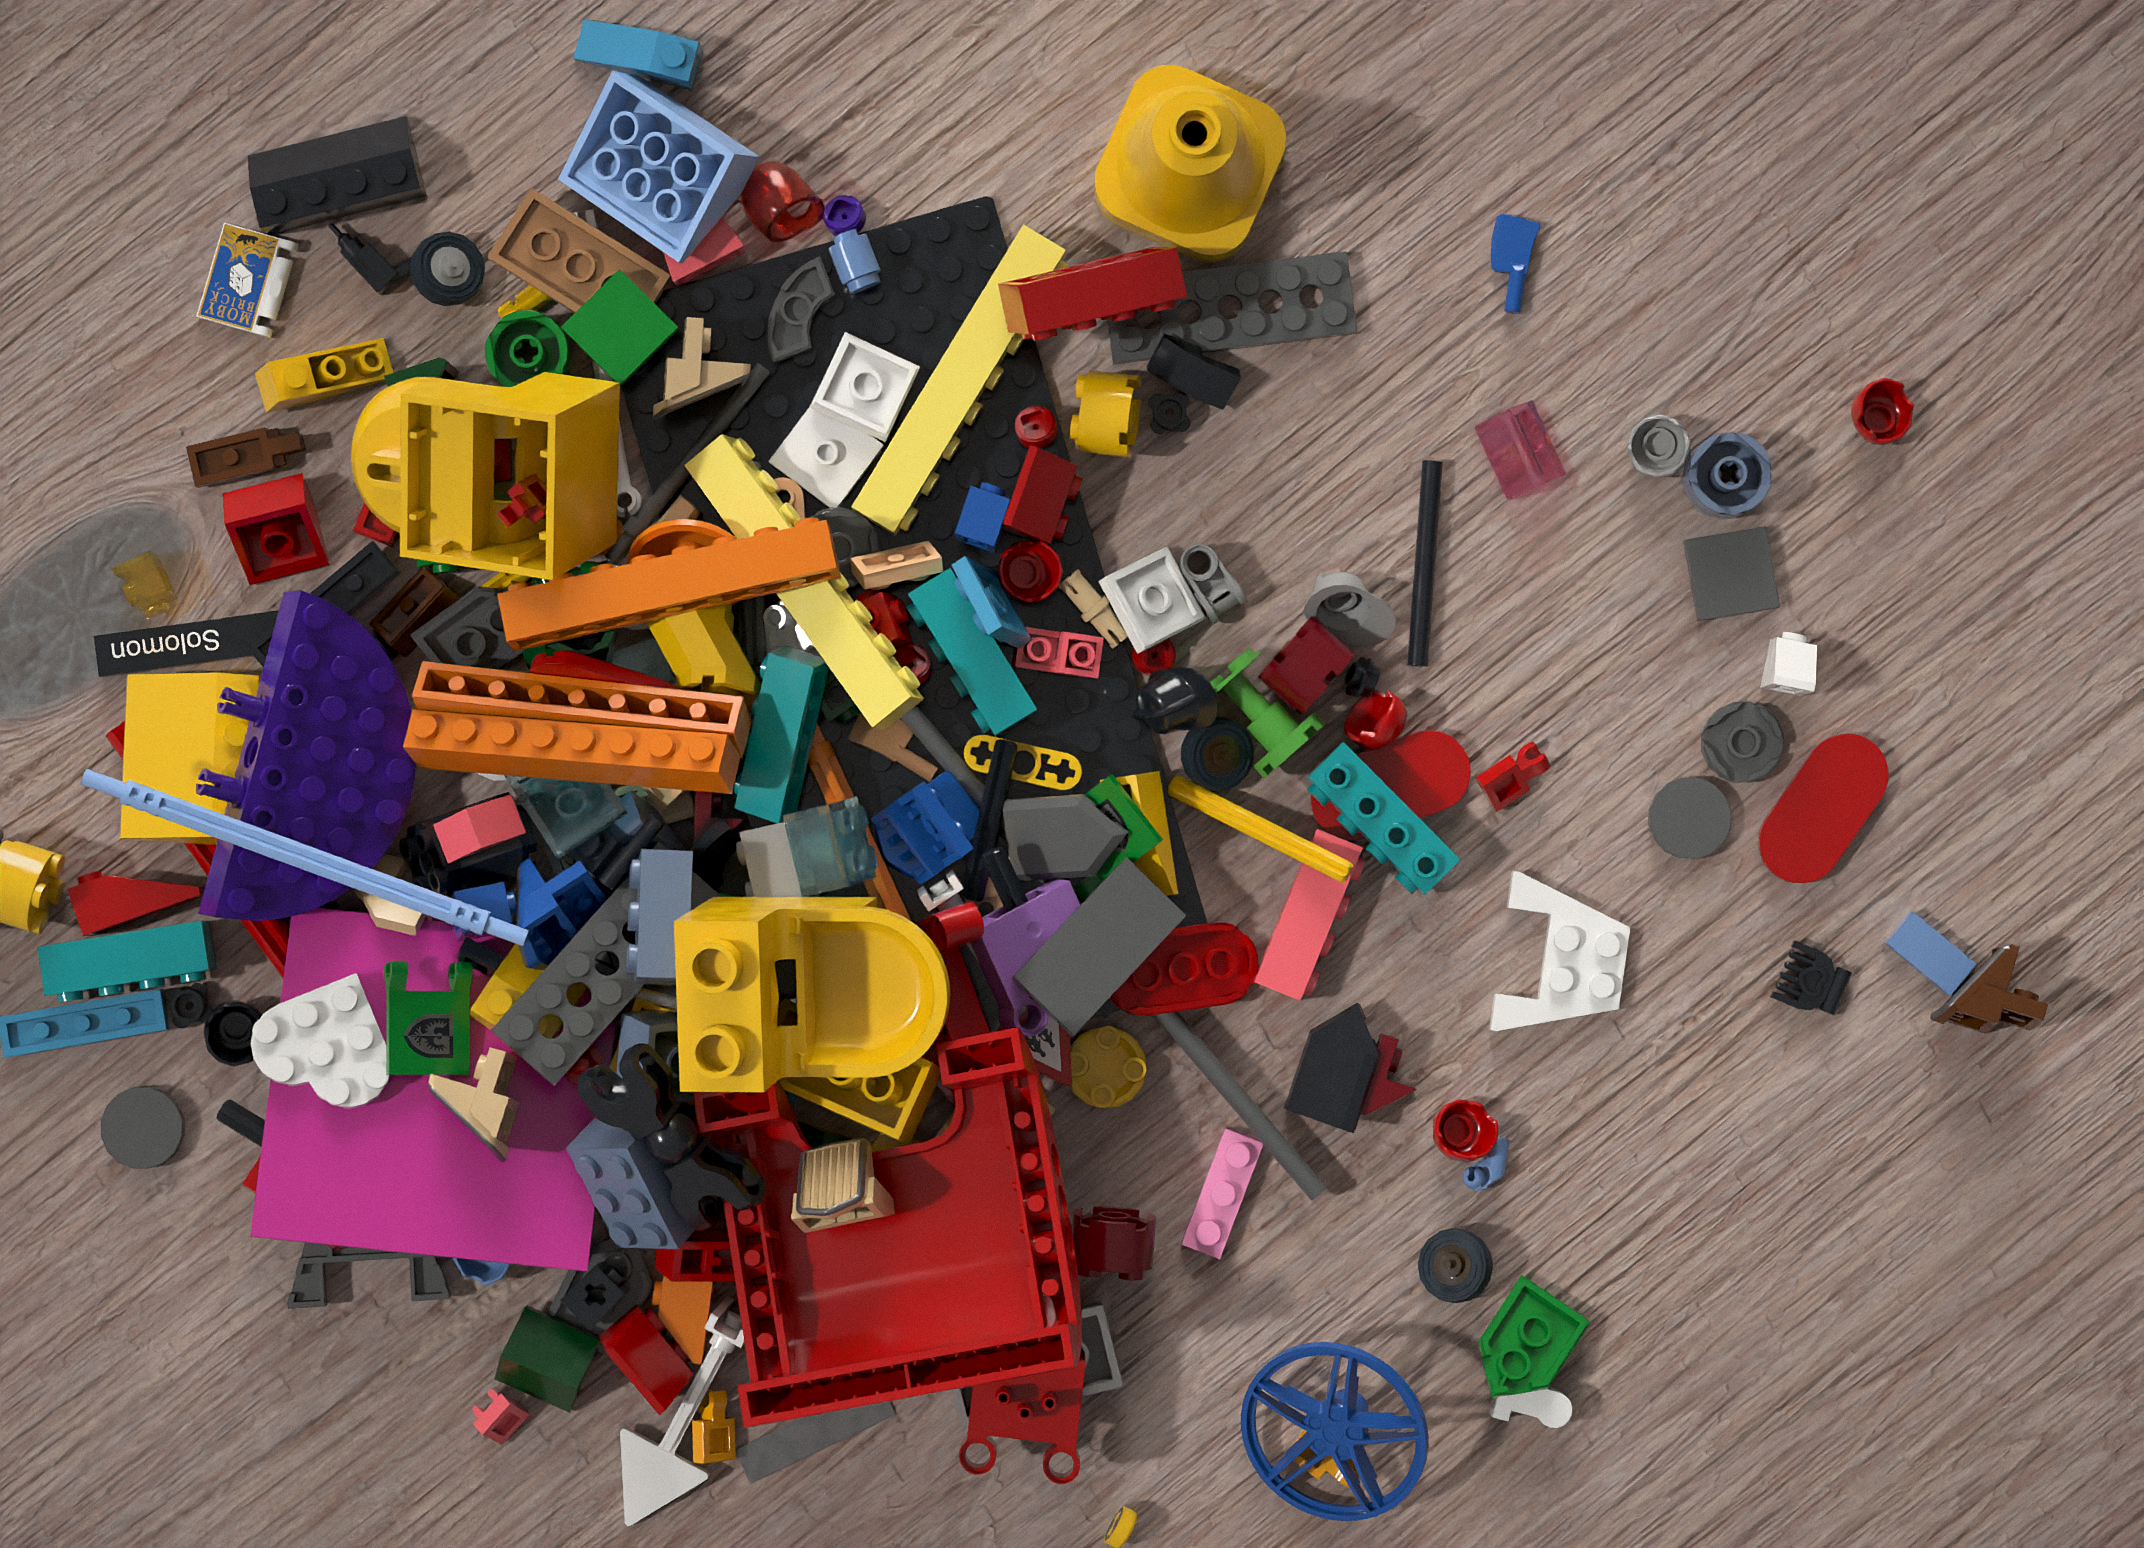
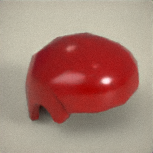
[1851,378,1914,445]
[997,541,1063,603]
[1344,690,1408,750]
[1433,1099,1499,1163]

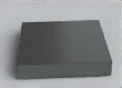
[1683,526,1780,622]

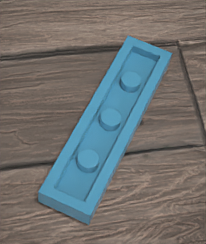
[0,989,170,1058]

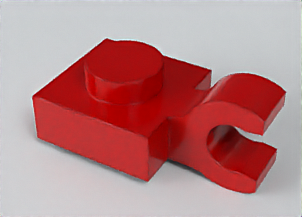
[497,473,547,527]
[1476,742,1551,812]

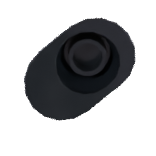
[1132,667,1219,734]

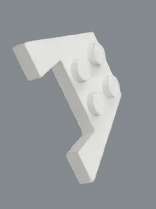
[1489,871,1630,1031]

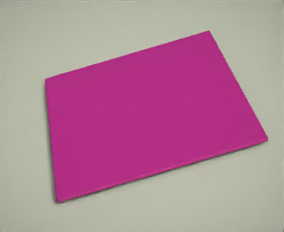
[250,908,616,1272]

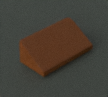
[369,567,460,657]

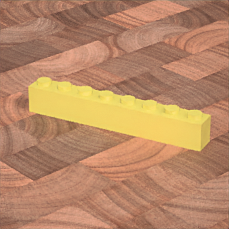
[851,224,1069,536]
[684,434,924,729]

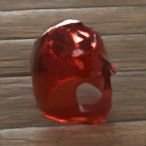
[738,160,825,242]

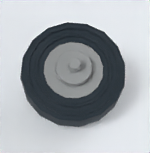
[410,231,485,306]

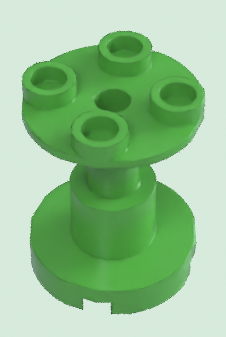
[1210,648,1326,778]

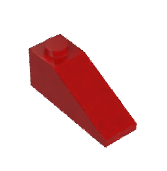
[67,870,205,936]
[655,1229,735,1282]

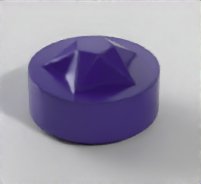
[823,195,866,236]

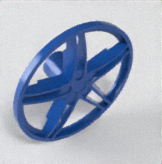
[1241,1342,1429,1521]

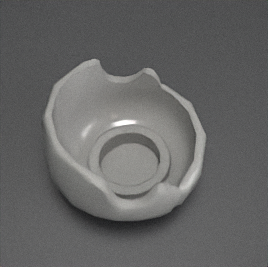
[1628,414,1691,478]

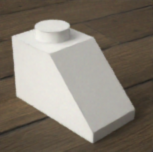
[1760,632,1817,696]

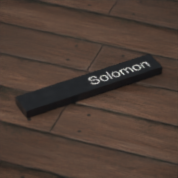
[94,610,279,677]

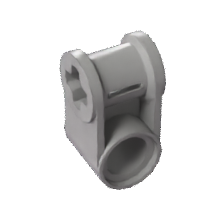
[1179,544,1248,624]

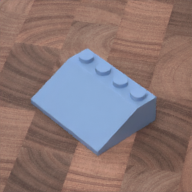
[558,71,760,263]

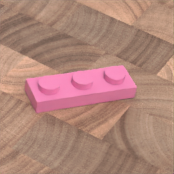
[1181,1128,1263,1259]

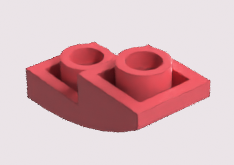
[1011,627,1104,679]

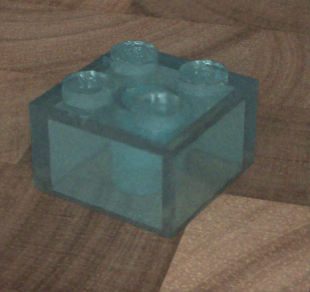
[782,796,877,897]

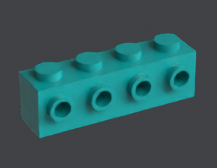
[906,568,1037,737]
[734,645,829,824]
[1306,742,1460,895]
[37,921,217,1003]

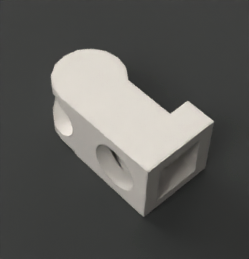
[1489,1387,1572,1428]

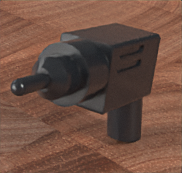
[329,223,412,295]

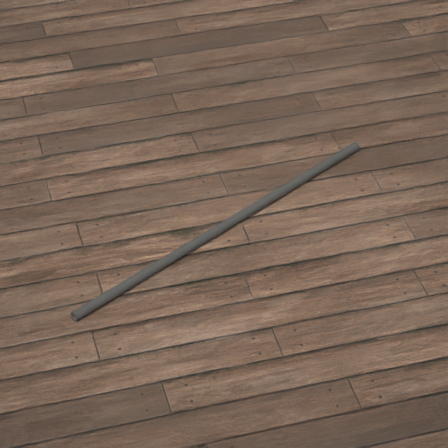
[901,705,1327,1201]

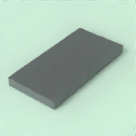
[1012,857,1186,1036]

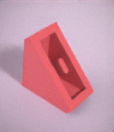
[433,794,527,864]

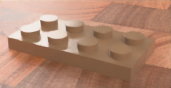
[487,188,671,313]

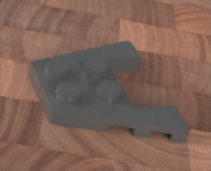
[287,1243,451,1309]

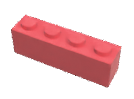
[1253,829,1366,1001]

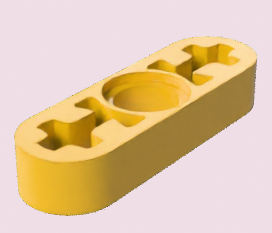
[964,735,1082,791]

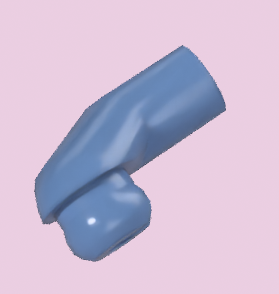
[1463,1138,1509,1191]

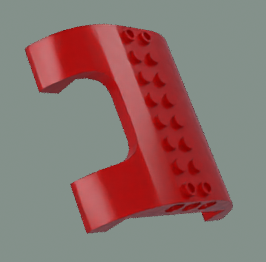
[693,1027,1082,1428]

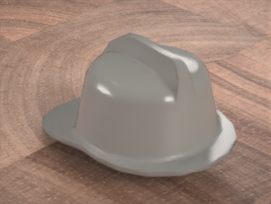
[1304,572,1396,647]

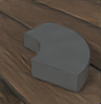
[768,256,836,364]

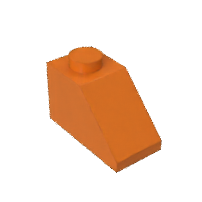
[652,1275,716,1364]

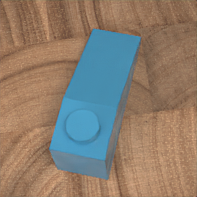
[573,19,703,91]

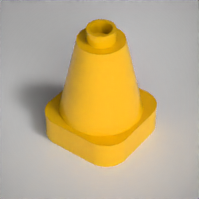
[1095,65,1286,263]

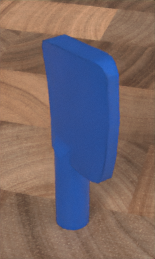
[1491,214,1540,314]

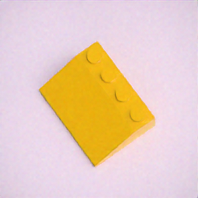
[120,673,259,845]

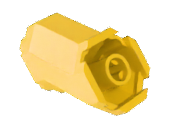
[646,603,762,711]

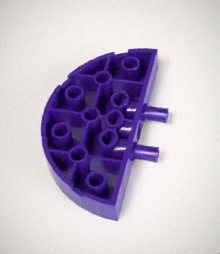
[195,590,416,921]

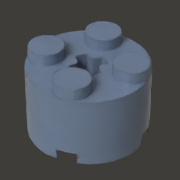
[1682,433,1771,519]

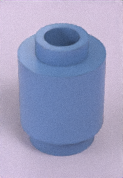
[828,229,881,294]

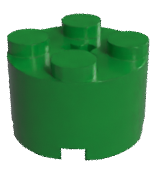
[485,310,573,387]

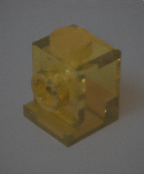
[111,551,178,619]

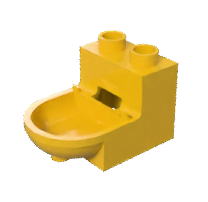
[351,372,620,580]
[674,897,950,1092]

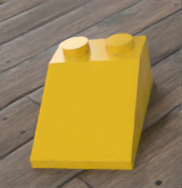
[470,944,588,1039]

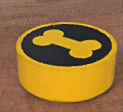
[1104,1505,1138,1548]

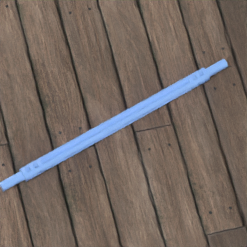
[81,769,529,946]

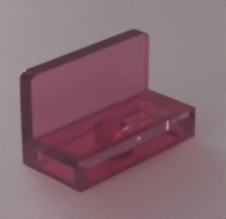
[1475,400,1566,500]

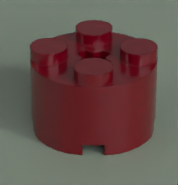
[1258,616,1355,715]
[1072,1206,1156,1281]

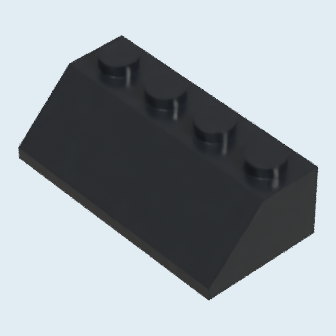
[248,116,427,235]

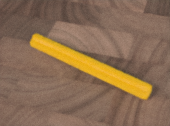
[1167,775,1353,883]

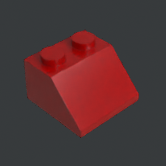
[1003,445,1083,547]
[223,473,329,585]
[599,1304,693,1416]

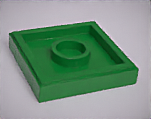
[561,269,679,387]

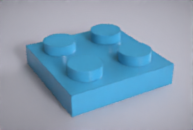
[952,556,1032,649]

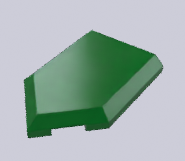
[1478,1275,1591,1398]

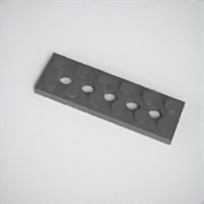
[1107,251,1357,365]
[491,842,722,1086]

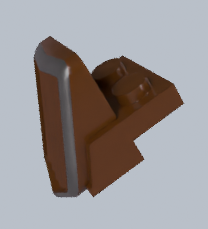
[1930,944,2048,1034]

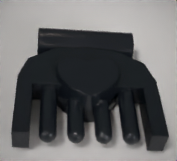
[1770,940,1852,1016]

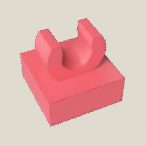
[472,1389,530,1445]

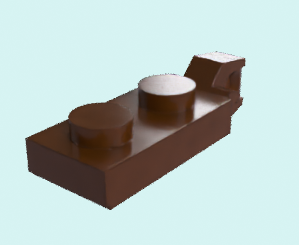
[186,427,306,488]

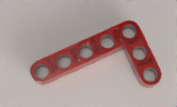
[915,902,990,1043]

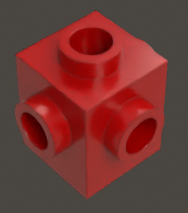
[856,590,912,648]

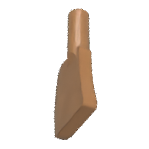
[848,713,939,782]

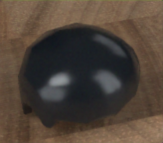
[203,1000,262,1067]

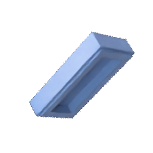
[1884,911,1976,996]

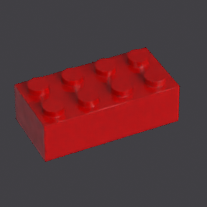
[998,247,1187,340]

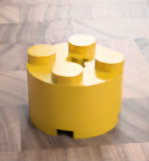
[1070,370,1141,458]
[0,840,65,934]

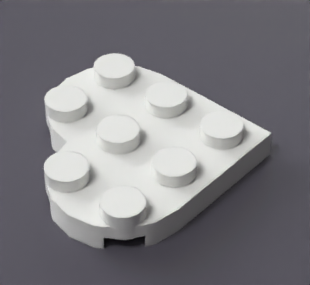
[251,973,389,1109]

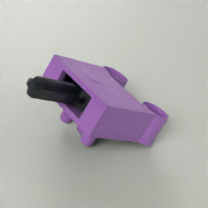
[970,846,1080,1036]

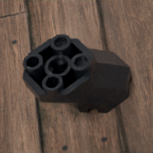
[399,792,537,898]

